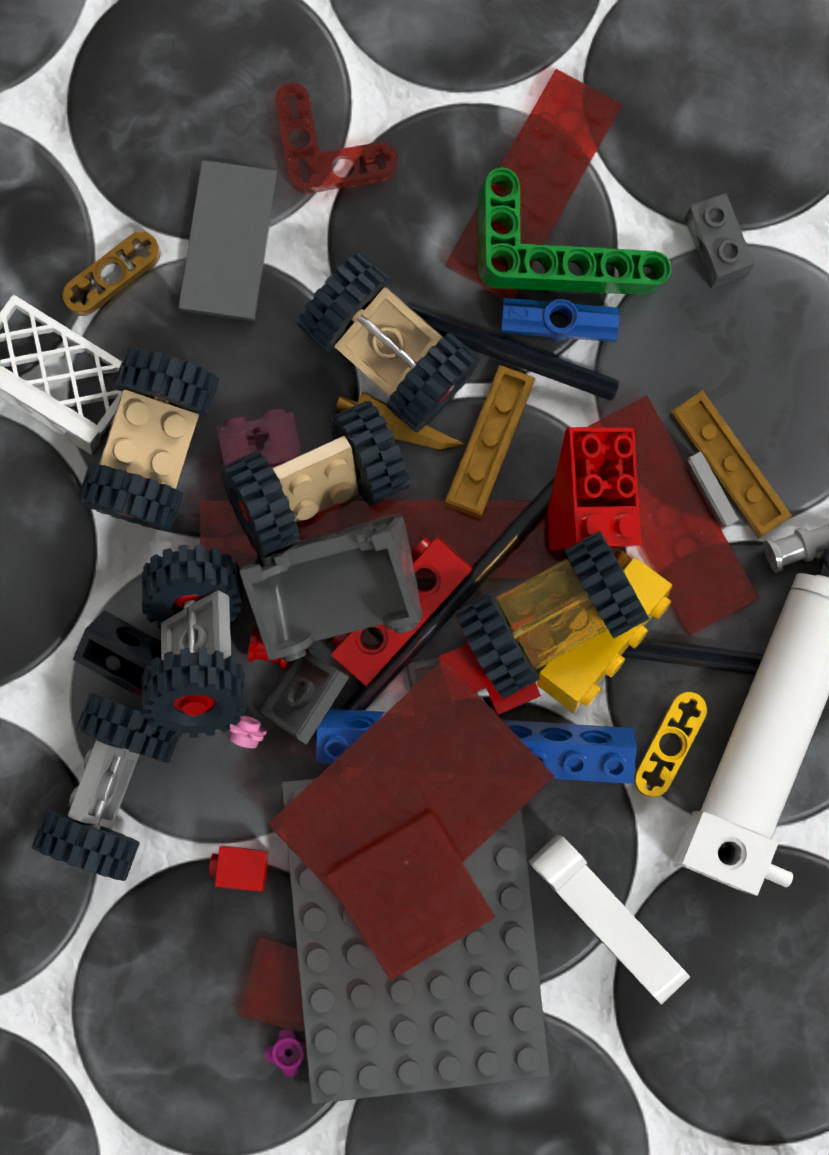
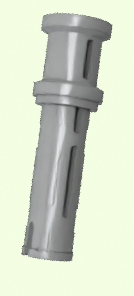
[763,524,829,573]

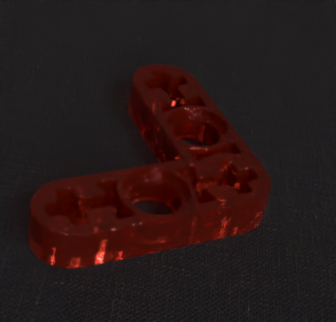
[276,82,398,194]

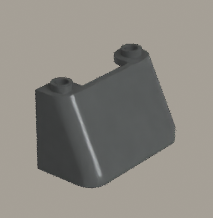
[239,514,423,662]

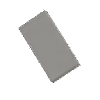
[684,451,739,531]

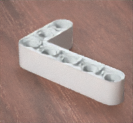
[528,834,690,1005]

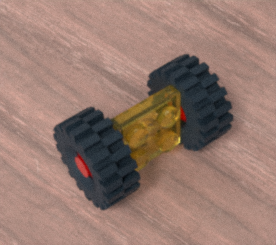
[455,531,649,699]

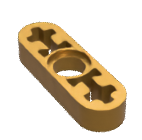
[63,231,161,316]

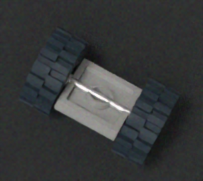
[142,545,246,738]
[31,692,179,881]

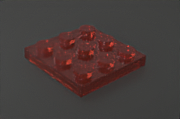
[327,811,495,981]

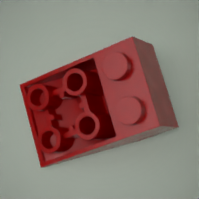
[547,427,642,551]

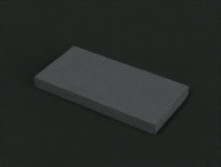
[178,160,278,322]

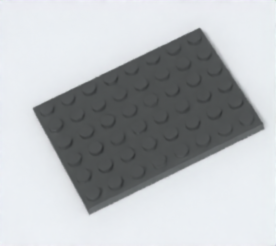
[281,769,550,1104]

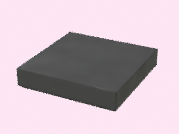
[259,652,349,745]

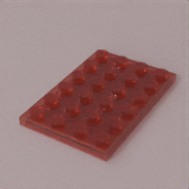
[268,658,555,941]

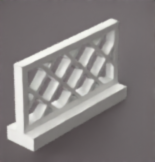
[0,294,122,455]

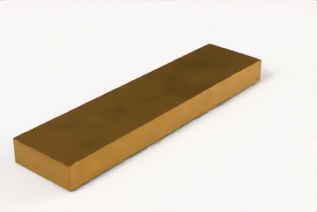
[445,365,535,519]
[670,390,792,539]

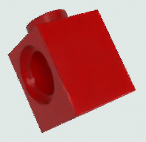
[209,846,269,892]

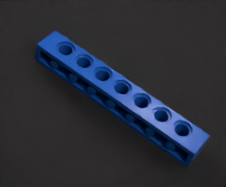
[316,708,637,784]

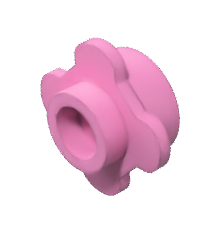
[227,715,267,748]

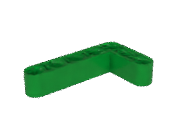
[478,167,672,295]

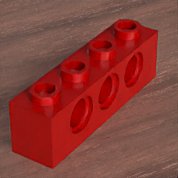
[331,534,472,686]

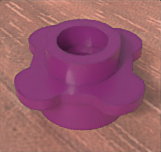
[265,1028,307,1077]

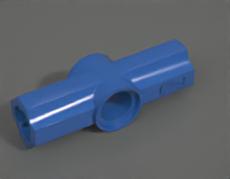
[501,298,619,343]

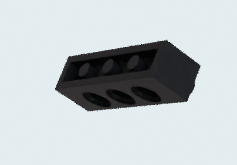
[72,610,206,734]

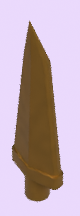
[335,392,466,450]

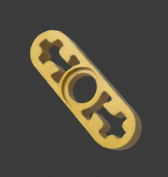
[634,692,707,797]

